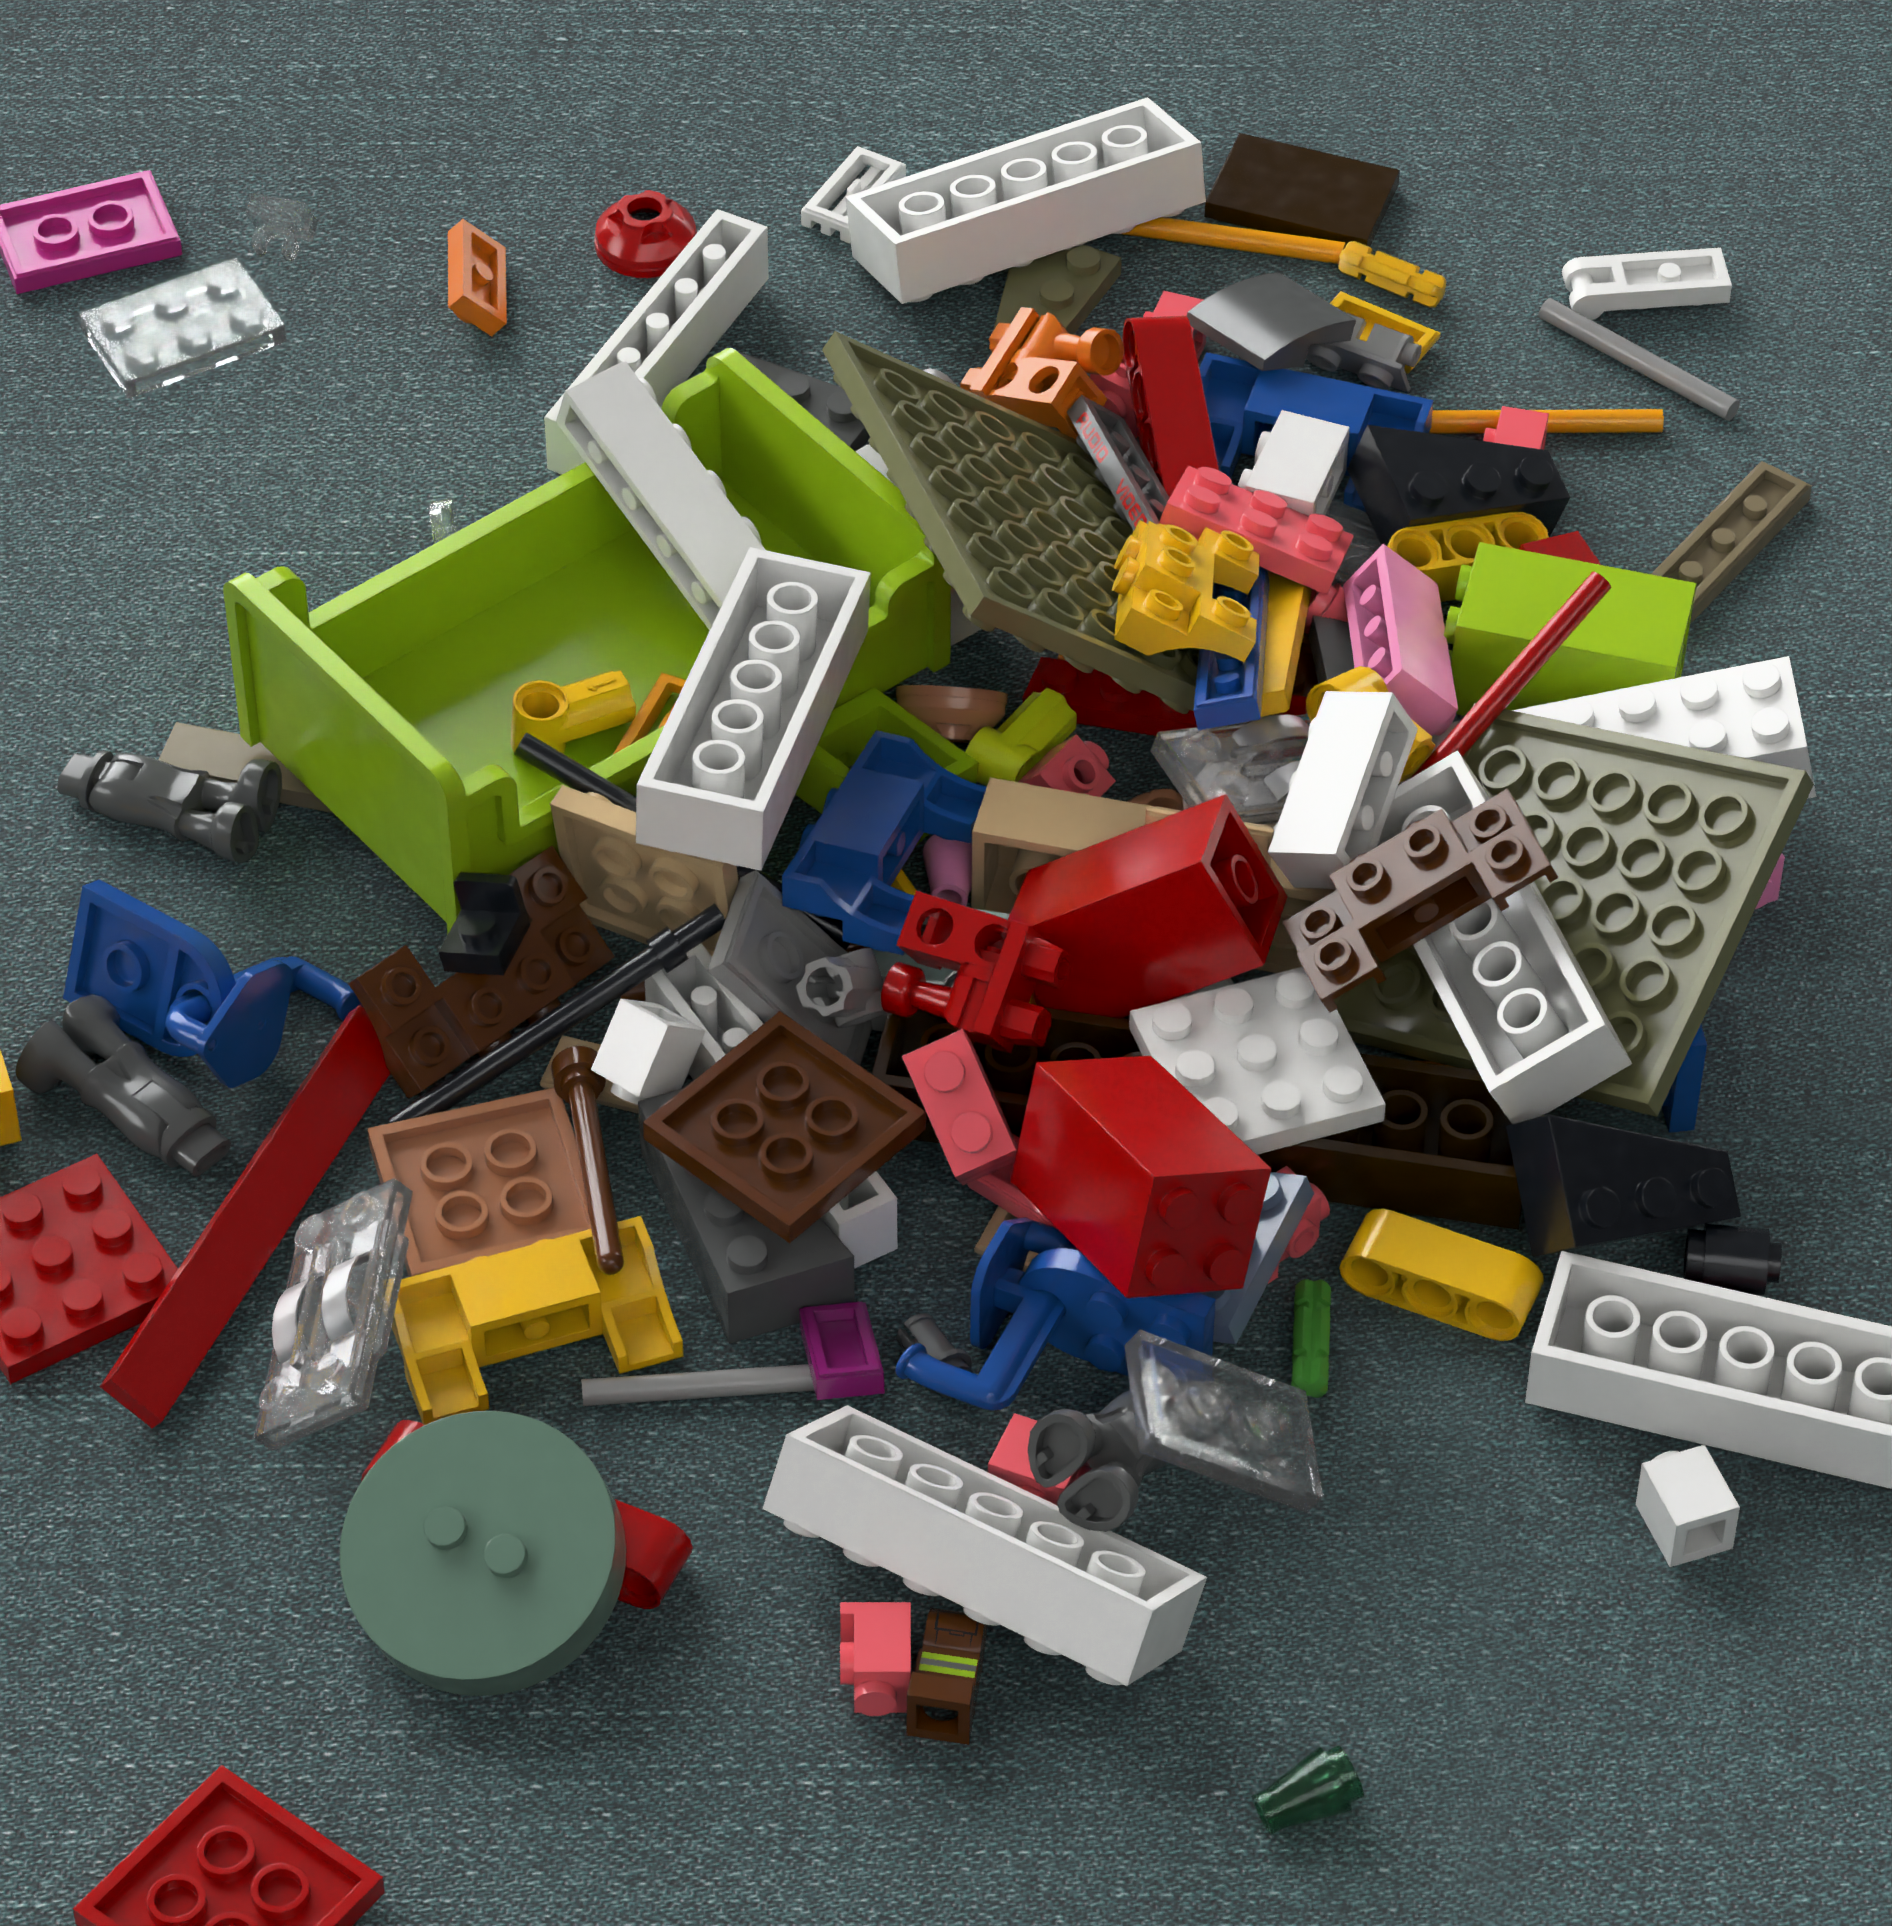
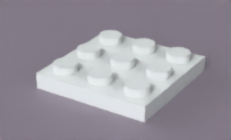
[1129,967,1386,1155]

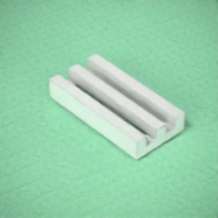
[801,146,906,244]

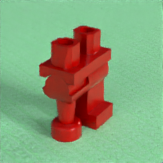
[881,891,1073,1053]

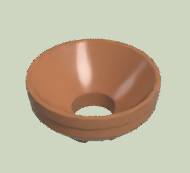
[896,685,1008,743]

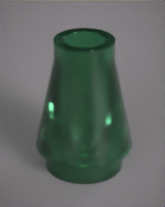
[1252,1745,1364,1835]

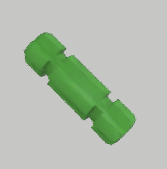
[1291,1279,1331,1398]

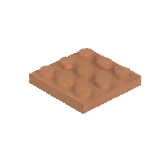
[367,1087,591,1277]

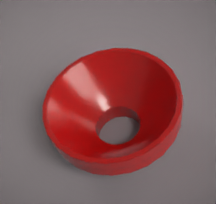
[594,190,697,278]

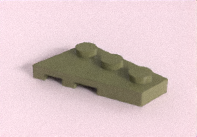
[991,244,1122,354]

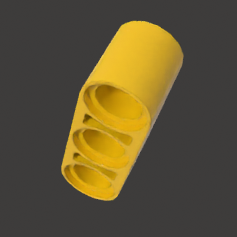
[1387,512,1549,602]
[1339,1209,1544,1341]

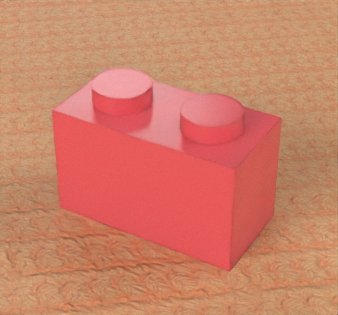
[902,1029,1018,1185]

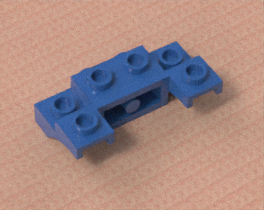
[1199,352,1434,514]
[782,730,987,956]

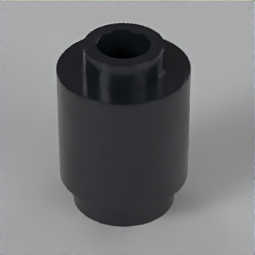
[1683,1224,1782,1295]

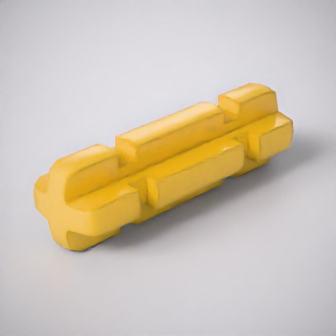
[1338,241,1447,308]

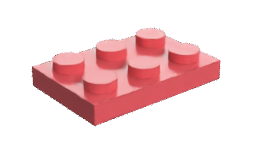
[1158,466,1354,595]

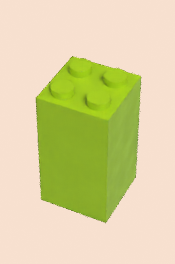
[1444,542,1697,716]

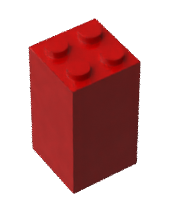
[1008,794,1288,1018]
[1010,1056,1271,1298]

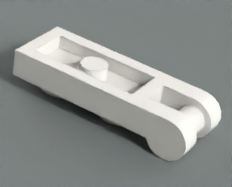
[1562,248,1732,320]

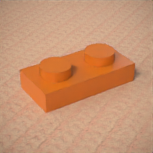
[448,219,507,337]

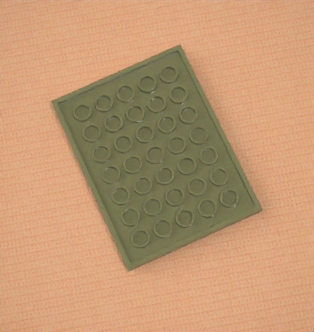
[822,331,1272,734]

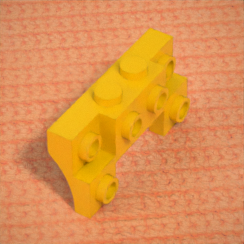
[1112,520,1260,662]
[382,1216,684,1425]

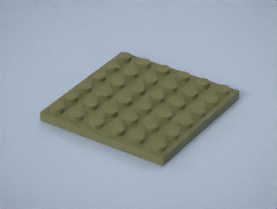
[1334,703,1814,1117]

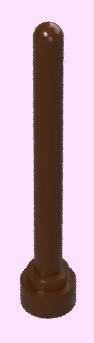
[551,1046,624,1275]

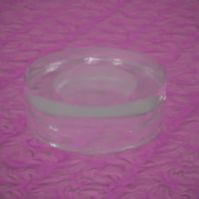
[428,498,459,543]

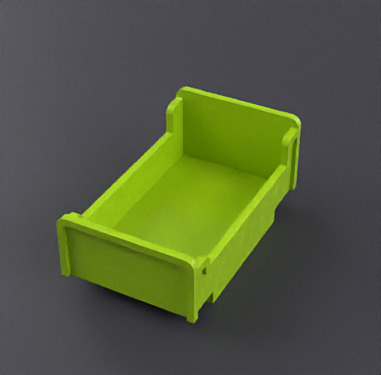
[223,348,951,935]

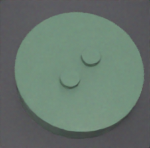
[339,1411,626,1696]

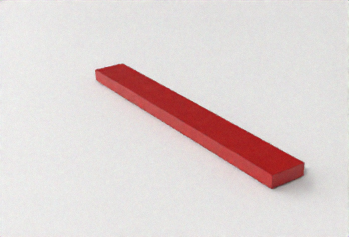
[100,1005,390,1428]

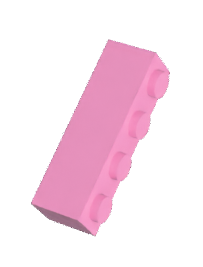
[1343,544,1458,736]

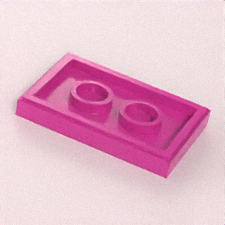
[0,170,182,294]

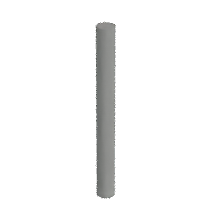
[1539,298,1740,421]
[581,1364,815,1406]

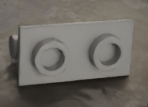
[1306,312,1421,393]

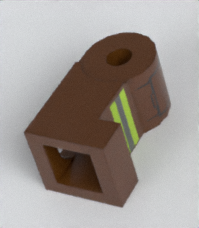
[906,1608,987,1745]

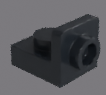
[439,872,531,975]

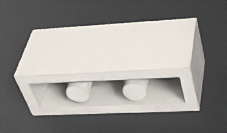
[1268,691,1418,889]

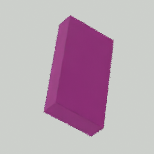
[799,1302,885,1400]

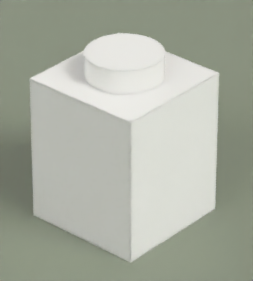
[591,998,706,1105]
[1636,1445,1740,1567]

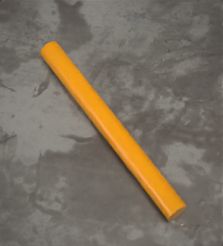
[1122,217,1346,264]
[1429,409,1664,434]

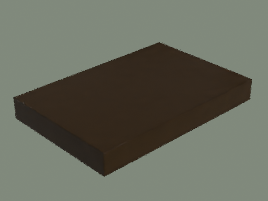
[1204,133,1400,247]

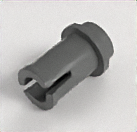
[896,1313,973,1398]

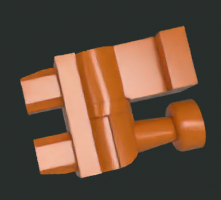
[960,307,1124,439]

